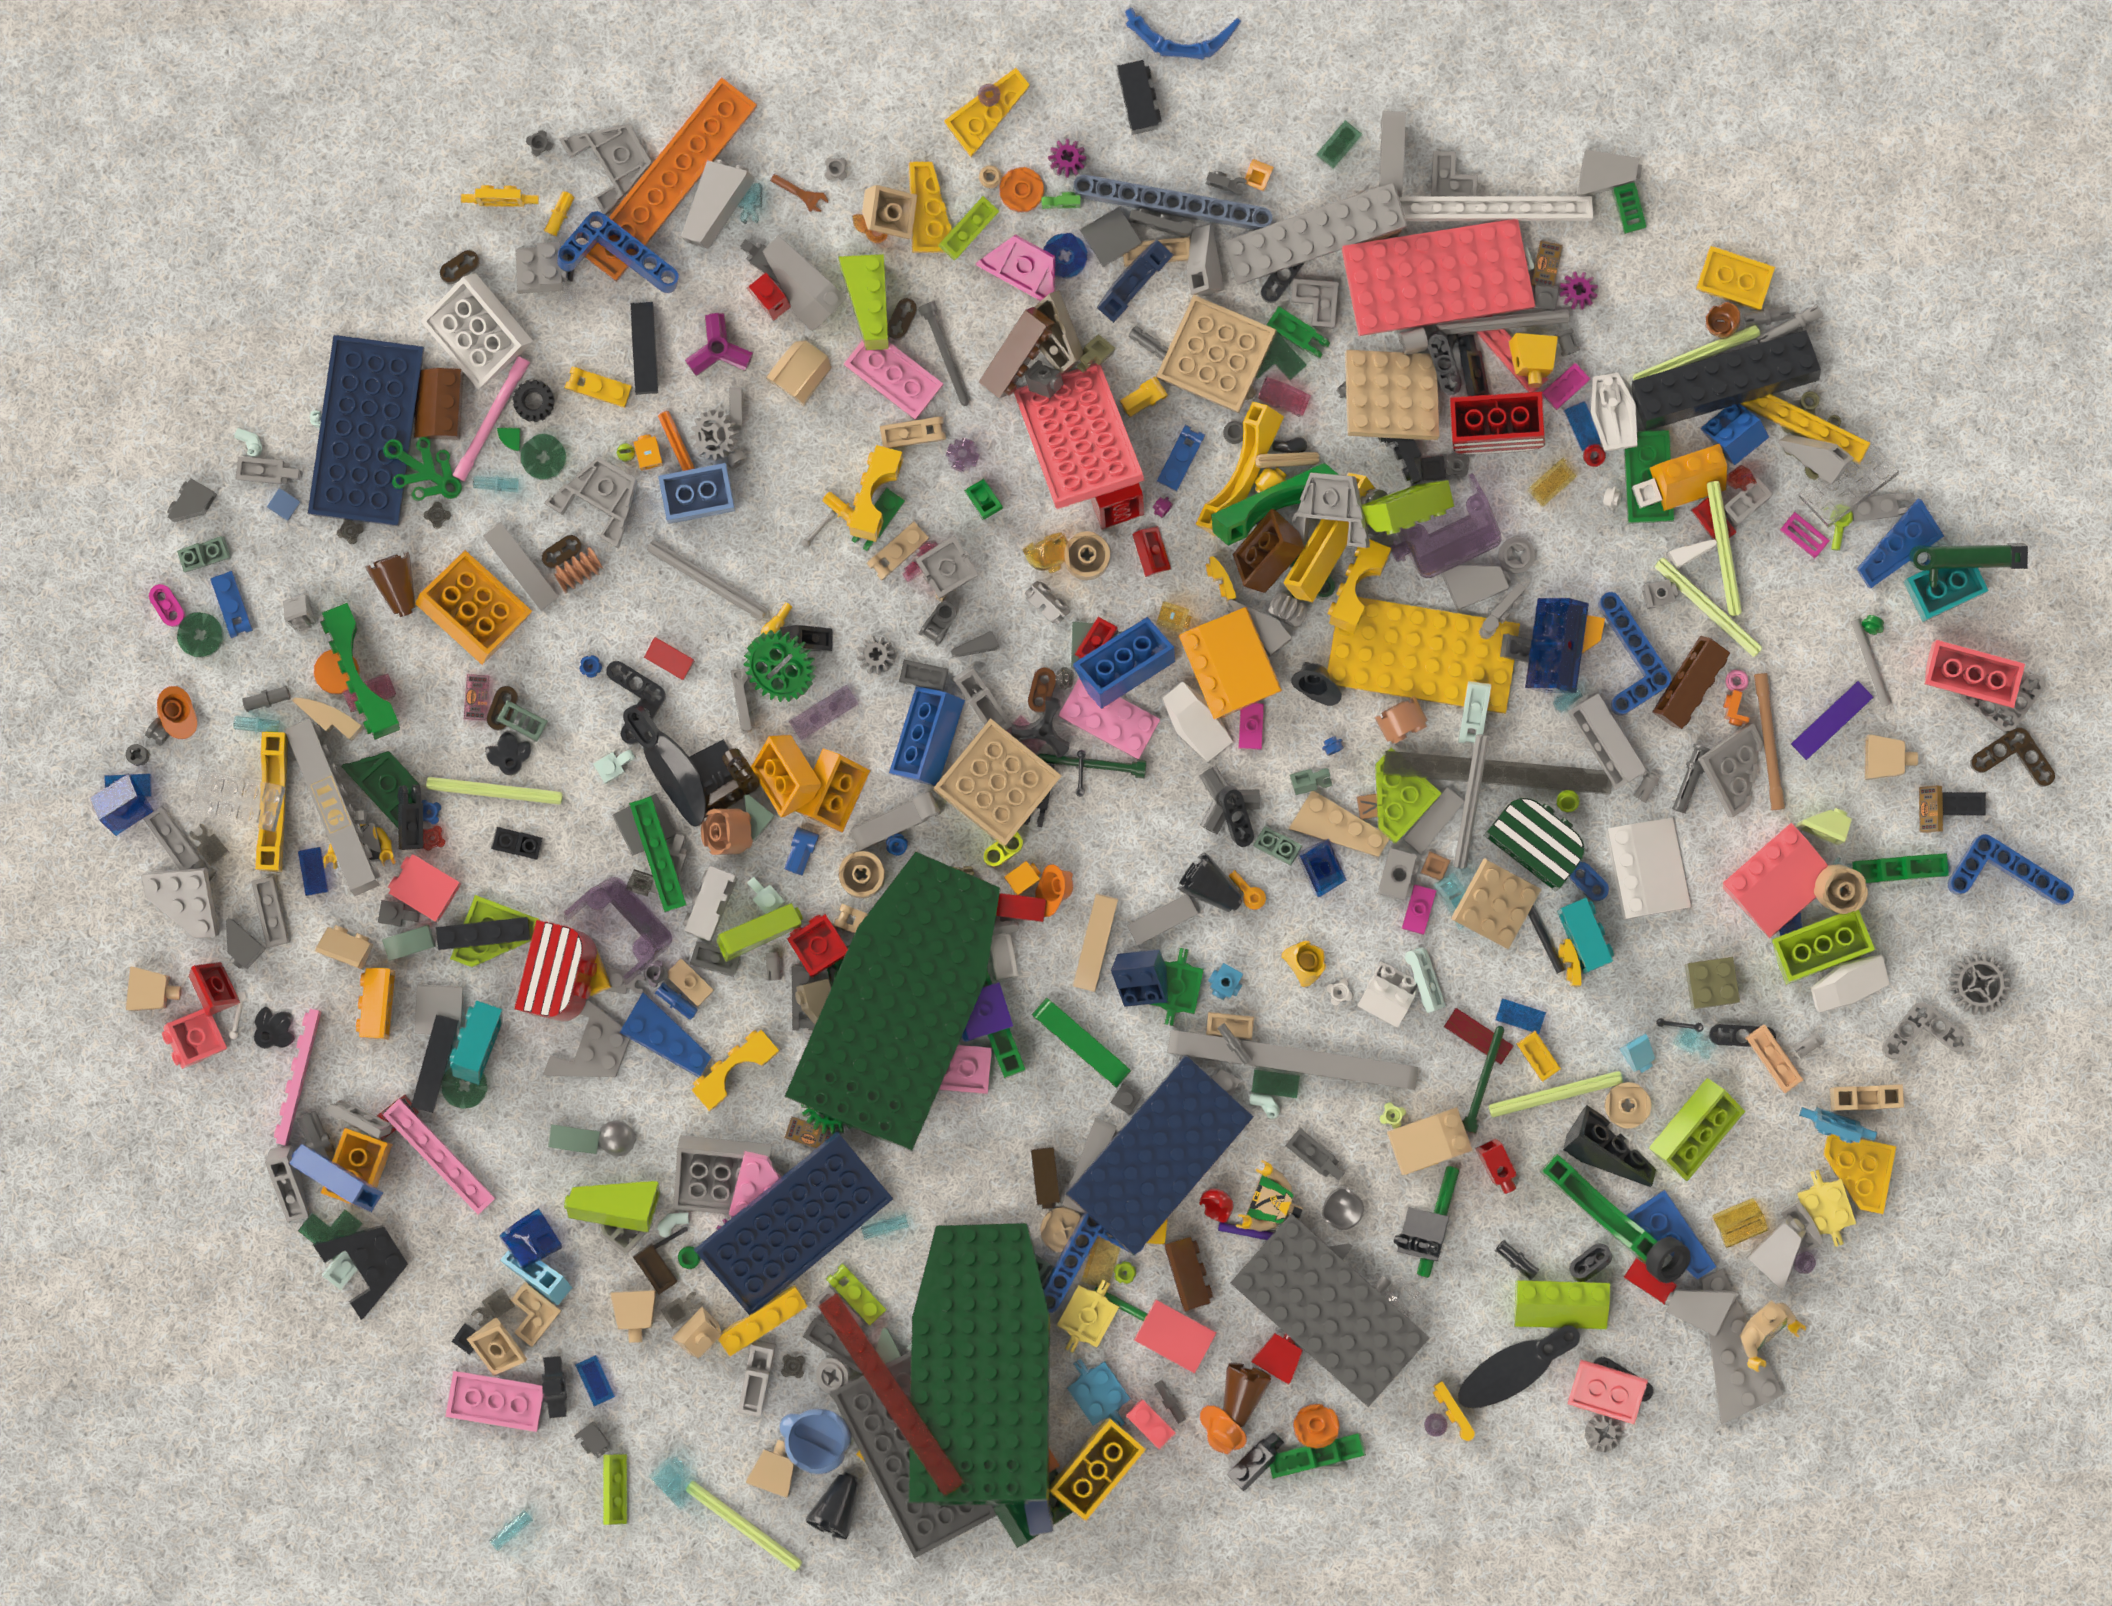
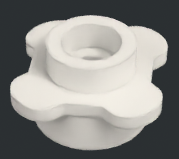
[1603,486,1622,511]
[1326,979,1353,1006]

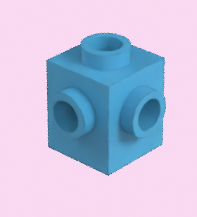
[1208,963,1243,1000]

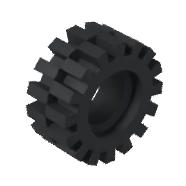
[512,379,555,423]

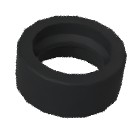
[1646,1237,1691,1283]

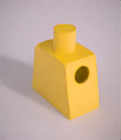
[1509,333,1557,388]

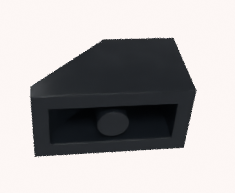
[780,625,832,651]

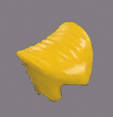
[1281,941,1326,987]

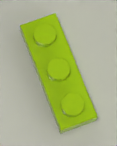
[938,196,999,261]
[603,1454,627,1525]

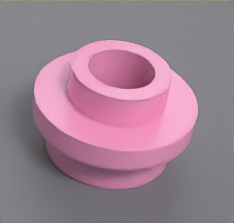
[1725,670,1749,692]

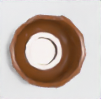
[1706,302,1740,338]

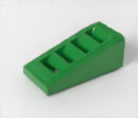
[1612,182,1647,234]

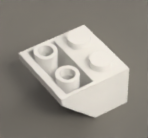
[1357,961,1419,1028]

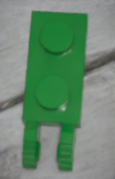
[1266,306,1330,359]
[851,488,905,551]

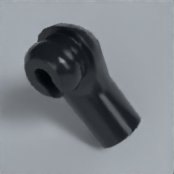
[1272,437,1307,453]

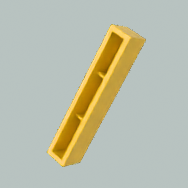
[1283,473,1376,602]

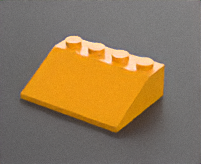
[415,550,532,665]
[1179,607,1282,719]

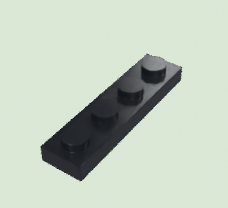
[436,917,531,951]

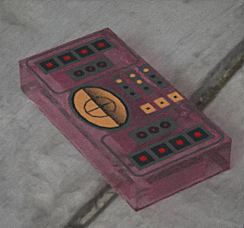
[463,674,490,721]

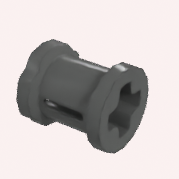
[1554,328,1580,357]
[126,744,149,766]

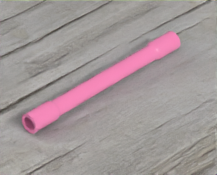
[452,356,530,482]

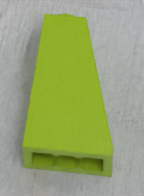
[716,903,803,962]
[564,1181,660,1233]

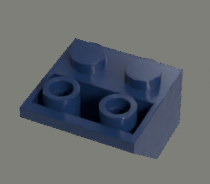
[1111,949,1168,1007]

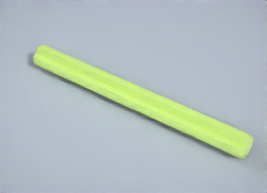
[1633,325,1760,380]
[1707,481,1742,616]
[1655,558,1762,657]
[426,777,563,805]
[1489,1071,1623,1117]
[686,1481,802,1571]

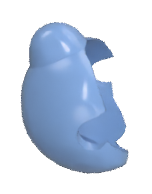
[779,1409,851,1474]

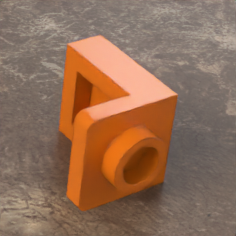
[1723,690,1750,727]

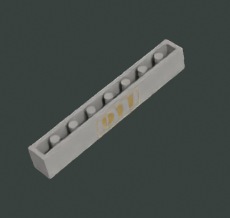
[284,719,381,896]

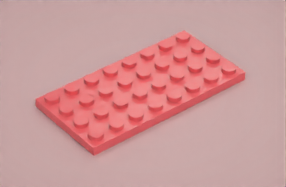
[1342,219,1535,336]
[1014,363,1145,510]

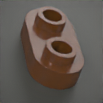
[1028,667,1056,713]

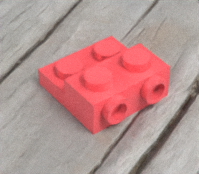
[162,1009,227,1069]

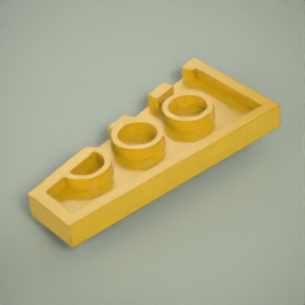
[944,68,1030,158]
[909,162,952,253]

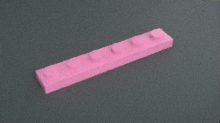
[274,1009,322,1146]
[383,1098,495,1215]

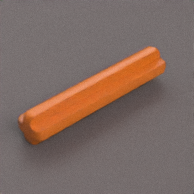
[658,411,695,471]

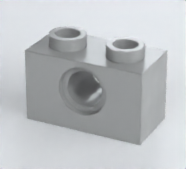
[1377,848,1419,901]

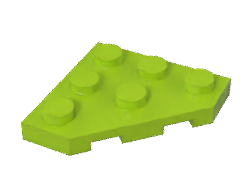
[1375,747,1442,844]
[450,895,540,968]

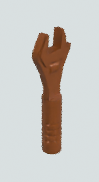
[770,173,828,212]

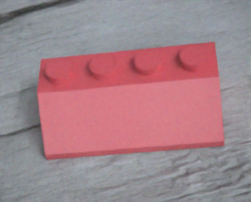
[1924,640,2025,708]

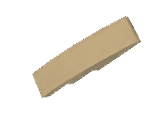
[1073,893,1118,992]

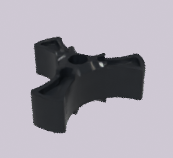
[1012,696,1070,758]
[542,1356,567,1419]

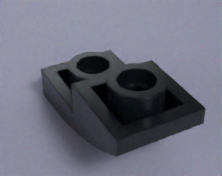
[491,827,543,860]

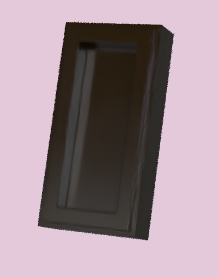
[633,1243,678,1295]

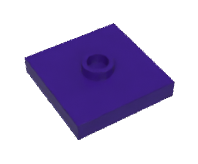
[966,982,1013,1040]

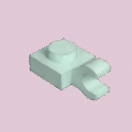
[593,749,635,784]
[747,877,785,914]

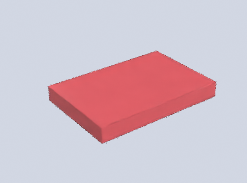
[1134,1299,1216,1373]
[1568,1359,1648,1424]

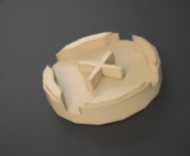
[1040,1207,1085,1253]

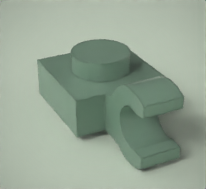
[1289,768,1332,795]

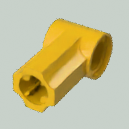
[1120,376,1168,418]

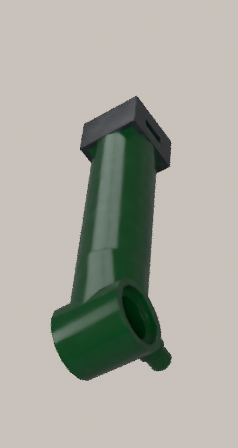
[1909,543,2028,588]

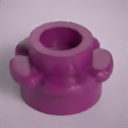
[1152,497,1173,518]

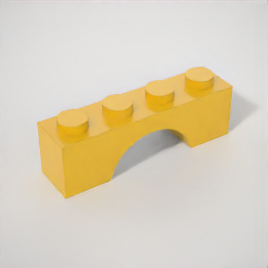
[846,445,904,542]
[1327,539,1391,634]
[692,1030,780,1111]
[718,1284,808,1357]

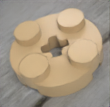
[1604,1082,1651,1129]

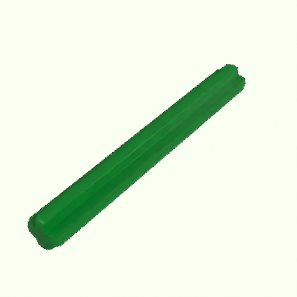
[1417,1166,1459,1278]

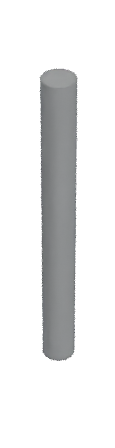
[1851,619,1890,707]

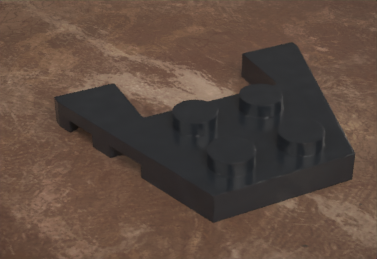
[313,1225,408,1320]

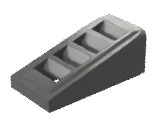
[951,631,1000,657]

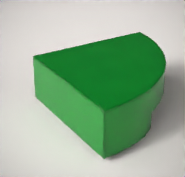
[497,428,521,452]

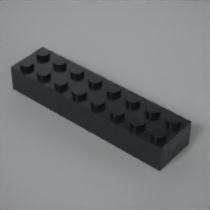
[1631,330,1821,431]

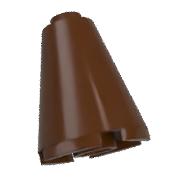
[365,551,416,617]
[1223,1362,1272,1427]

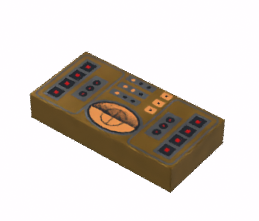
[1531,240,1563,286]
[1919,785,1943,833]
[784,1116,832,1148]

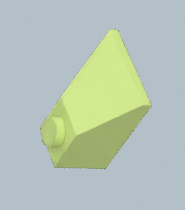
[1796,808,1852,845]

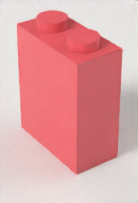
[388,854,461,923]
[1125,1399,1175,1449]

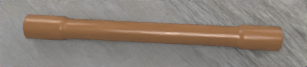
[1754,673,1785,811]

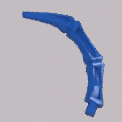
[1125,8,1241,60]

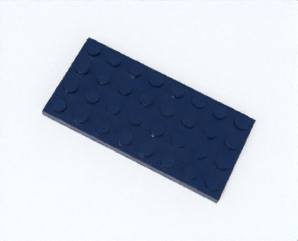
[307,335,424,527]
[1066,1056,1254,1256]
[694,1131,893,1315]

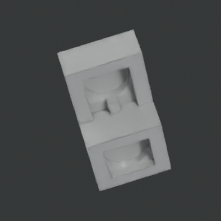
[1780,1200,1823,1253]

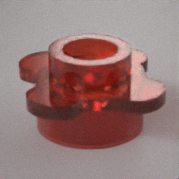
[423,825,446,851]

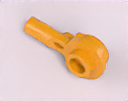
[1228,870,1266,910]

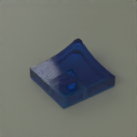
[499,1208,562,1270]

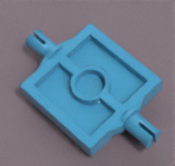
[1799,1107,1877,1143]
[1067,1358,1131,1427]

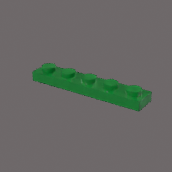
[629,796,687,913]

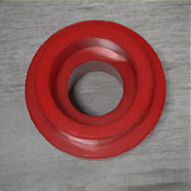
[1583,444,1606,467]

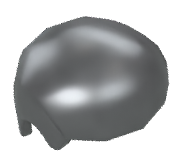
[598,1120,636,1157]

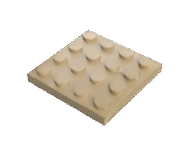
[1156,295,1277,413]
[1345,350,1439,440]
[933,718,1062,847]

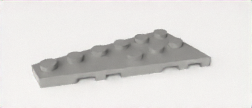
[1701,1269,1784,1425]

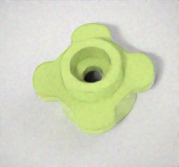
[1379,1102,1406,1129]

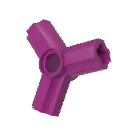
[685,313,753,377]

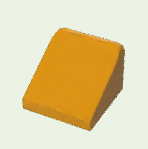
[1245,159,1274,191]

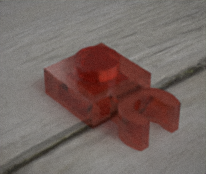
[1726,465,1757,491]

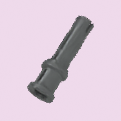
[1672,744,1711,814]

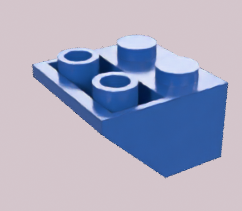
[1700,404,1769,466]

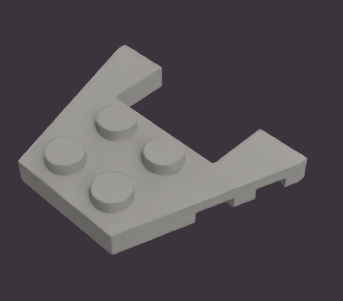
[559,124,652,215]
[544,456,637,549]
[1292,473,1370,548]
[543,999,630,1077]

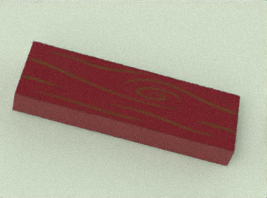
[1443,1008,1514,1065]

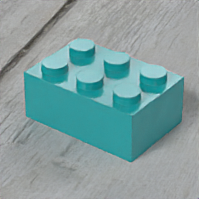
[1903,568,1989,623]
[1557,898,1615,974]
[449,1000,503,1085]

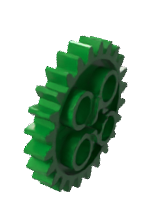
[744,630,816,702]

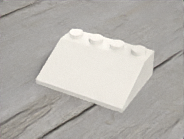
[421,273,534,390]
[1605,818,1691,920]

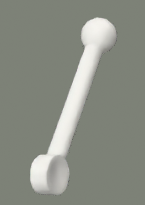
[229,992,246,1039]

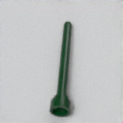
[1037,753,1147,779]
[1462,1026,1505,1134]

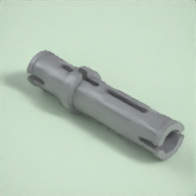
[1757,304,1823,343]

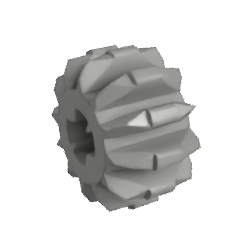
[1268,593,1308,627]
[857,636,895,675]

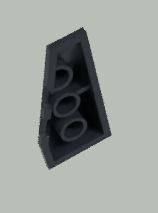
[1563,1105,1656,1187]

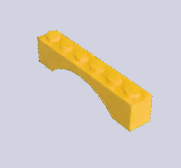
[1195,401,1284,536]
[255,732,288,872]

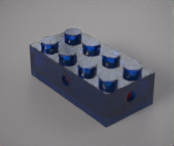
[1525,598,1589,693]

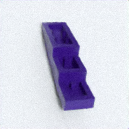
[1791,681,1874,760]

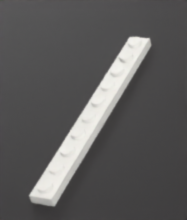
[1399,196,1593,221]

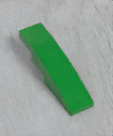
[1852,853,1949,883]
[1269,1433,1366,1479]

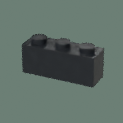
[1117,60,1162,135]

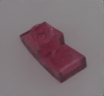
[1258,377,1311,417]
[902,542,938,584]
[343,673,396,712]

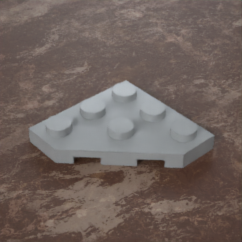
[1698,723,1763,817]
[141,868,219,938]

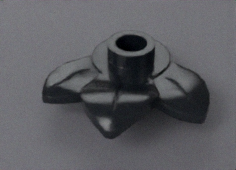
[485,732,531,775]
[254,1007,295,1049]

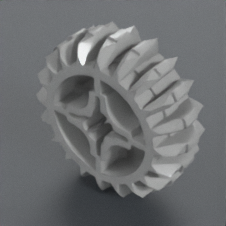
[1948,953,2011,1015]

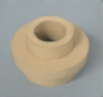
[979,166,1002,188]

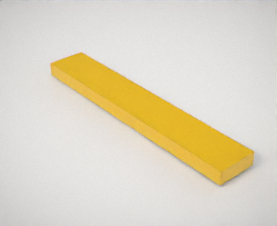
[1741,394,1871,464]

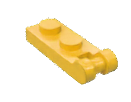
[564,366,632,408]
[1432,1381,1475,1441]

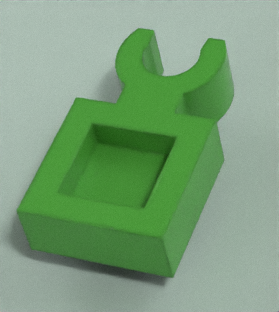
[1042,192,1080,209]

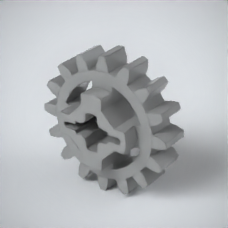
[691,410,739,460]

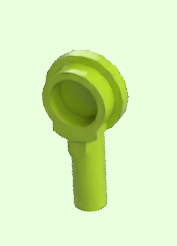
[1830,505,1853,551]

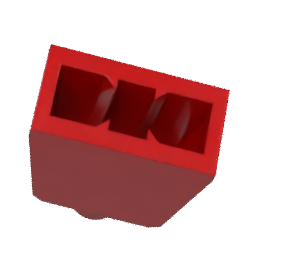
[746,272,791,321]
[1475,1138,1517,1194]
[1251,1333,1303,1385]

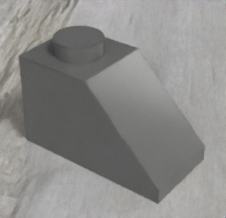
[226,917,266,969]

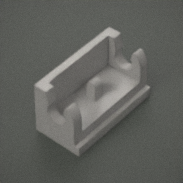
[1724,477,1773,528]

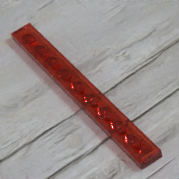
[818,1293,964,1496]

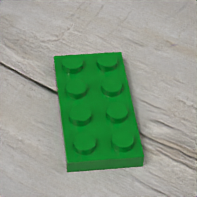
[1624,430,1674,524]

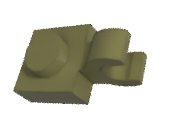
[1077,334,1116,373]

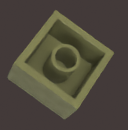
[1685,957,1740,1010]

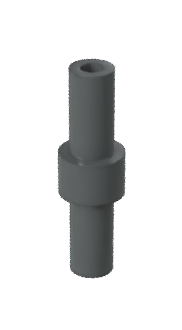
[1217,1023,1252,1065]
[1154,1380,1186,1424]

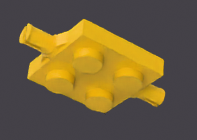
[461,185,539,207]

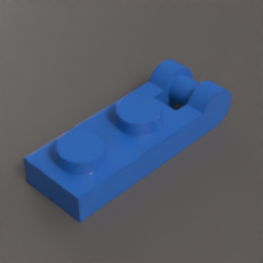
[1157,425,1205,492]
[210,571,253,638]

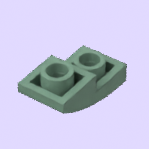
[177,536,231,572]
[1253,826,1302,866]
[382,925,436,961]
[548,1124,600,1154]

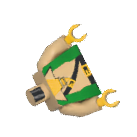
[1236,1160,1303,1231]
[1739,1301,1806,1372]

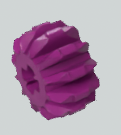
[1048,139,1087,178]
[1559,271,1598,310]

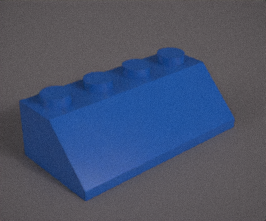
[1073,617,1175,709]
[889,686,965,786]

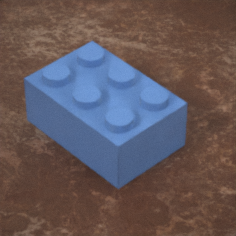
[658,463,735,524]

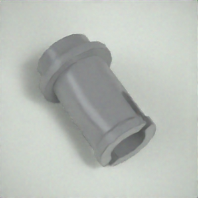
[1633,772,1659,803]
[764,952,782,981]
[1793,1032,1824,1059]

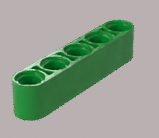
[1031,997,1131,1088]

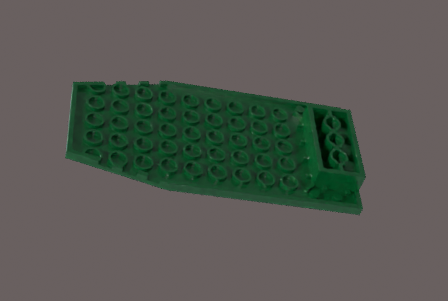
[784,851,1000,1151]
[909,1223,1050,1506]

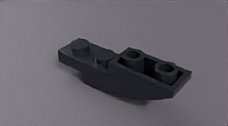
[1378,437,1421,485]

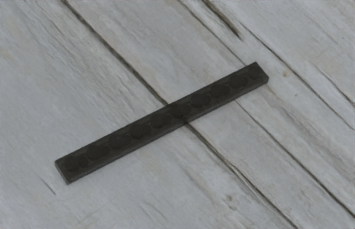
[1383,751,1612,795]

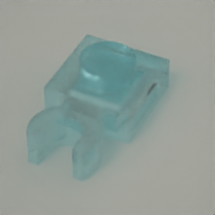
[738,183,763,224]
[1672,1027,1716,1059]

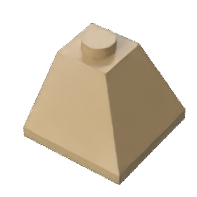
[862,185,917,240]

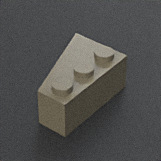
[1035,290,1084,374]

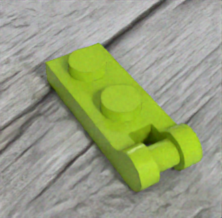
[826,1263,886,1326]

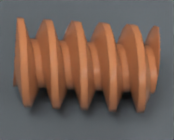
[554,547,605,594]

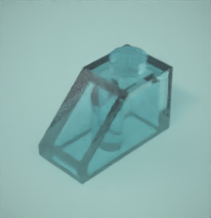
[1434,873,1466,930]
[648,1456,686,1510]

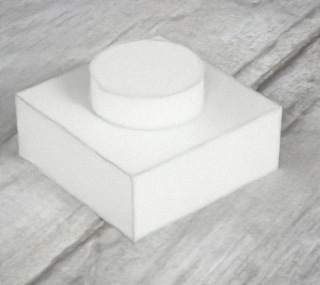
[1632,479,1662,508]

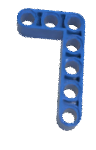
[557,211,679,293]
[1598,592,1671,715]
[1948,834,2074,905]
[1043,1212,1144,1313]

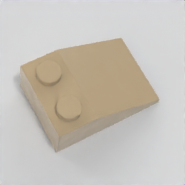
[1387,1107,1473,1175]

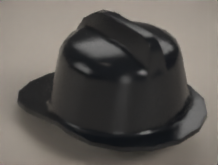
[1291,662,1342,706]

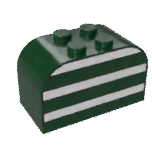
[1483,798,1584,892]

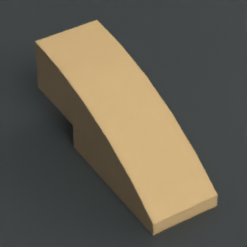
[292,697,364,741]

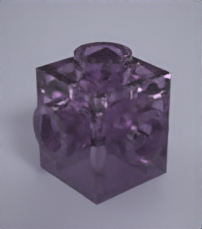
[946,438,980,472]

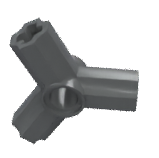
[1199,765,1260,835]

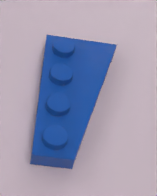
[1856,498,1944,588]
[620,993,711,1078]
[1626,1189,1717,1280]

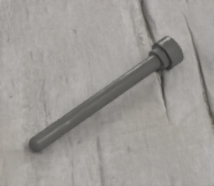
[918,301,969,406]

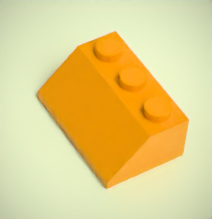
[1650,444,1727,511]
[751,735,822,817]
[796,749,871,833]
[356,968,396,1040]
[321,1128,393,1207]

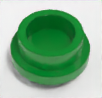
[1862,615,1884,635]
[678,1246,701,1269]

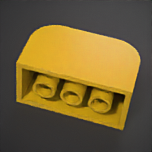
[1048,1418,1146,1521]

